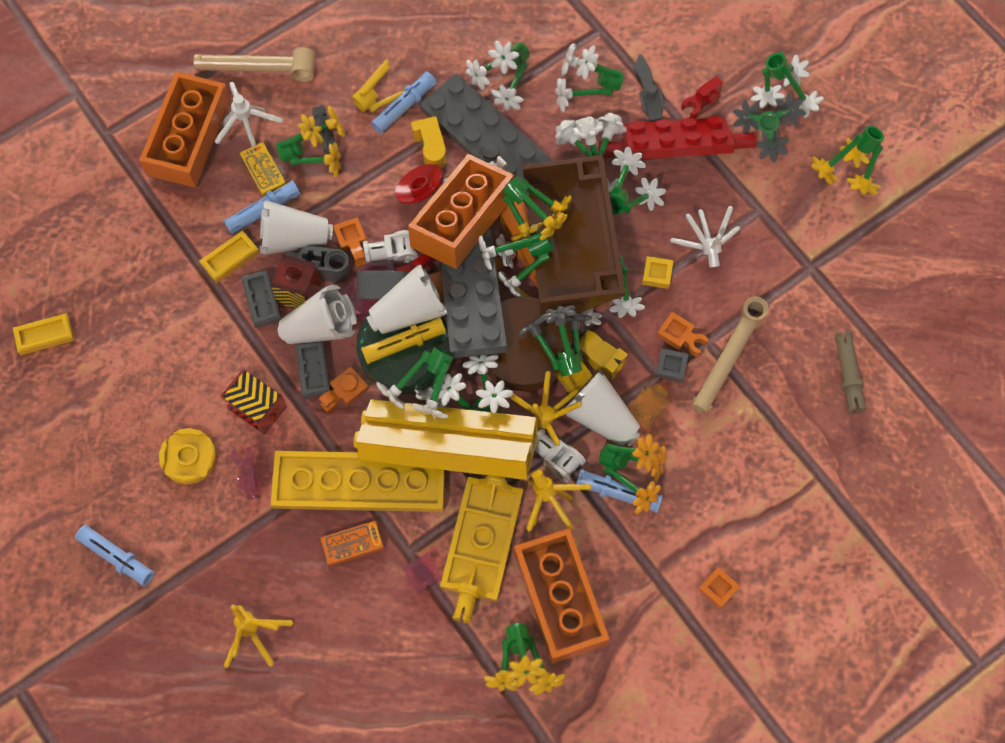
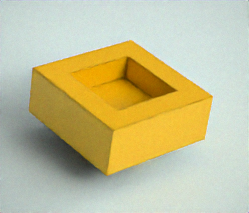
[642,256,674,289]
[558,361,592,393]

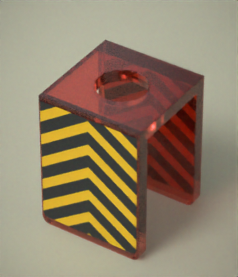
[270,254,322,309]
[221,369,287,435]

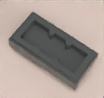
[241,270,281,328]
[295,341,330,399]

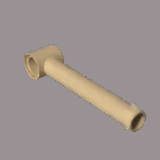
[194,47,316,82]
[692,297,769,414]

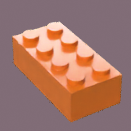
[139,72,230,188]
[408,154,514,269]
[514,528,610,665]

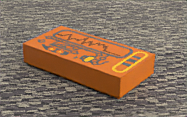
[320,520,384,567]

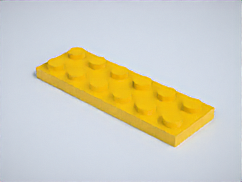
[270,451,445,512]

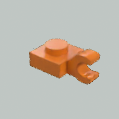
[333,217,367,268]
[319,367,369,413]

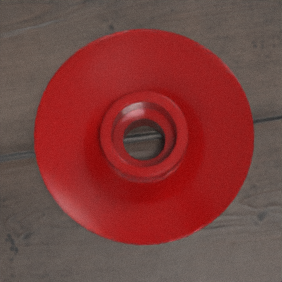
[395,164,443,205]

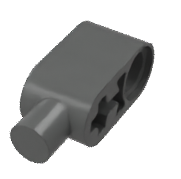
[284,246,351,283]
[357,271,409,300]

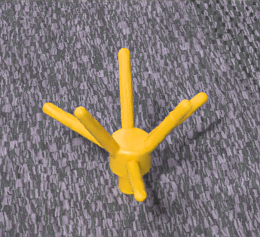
[509,371,582,446]
[526,470,592,531]
[224,605,294,668]

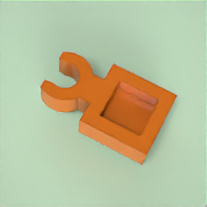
[656,312,709,357]

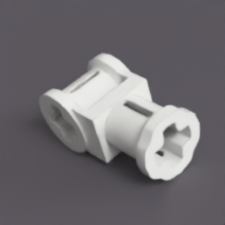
[363,230,418,265]
[534,428,586,483]

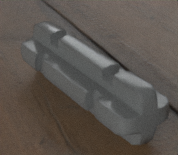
[312,105,336,154]

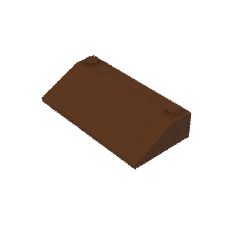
[522,155,626,317]

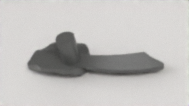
[633,54,665,122]

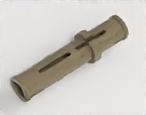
[834,331,867,415]

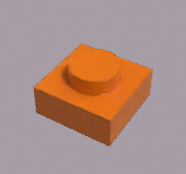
[698,567,740,609]

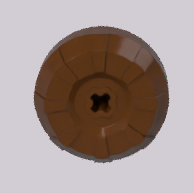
[478,296,572,392]

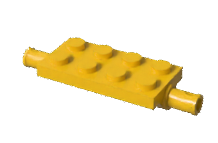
[440,475,524,624]

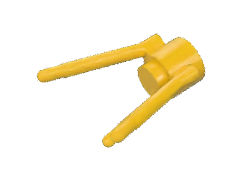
[351,60,404,113]

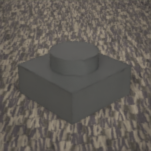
[655,348,689,383]

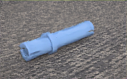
[371,72,437,135]
[223,180,301,235]
[576,469,662,513]
[75,525,155,587]

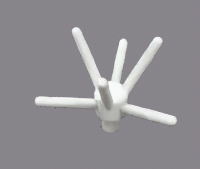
[215,82,283,147]
[670,206,740,267]

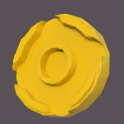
[159,428,217,485]

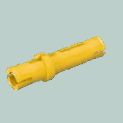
[361,317,446,364]

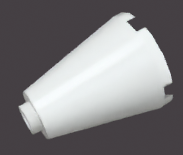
[260,201,333,255]
[367,264,448,334]
[278,285,357,344]
[565,370,641,447]

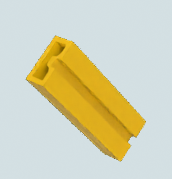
[354,399,538,480]

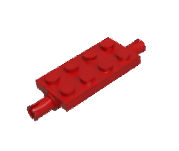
[599,116,757,159]

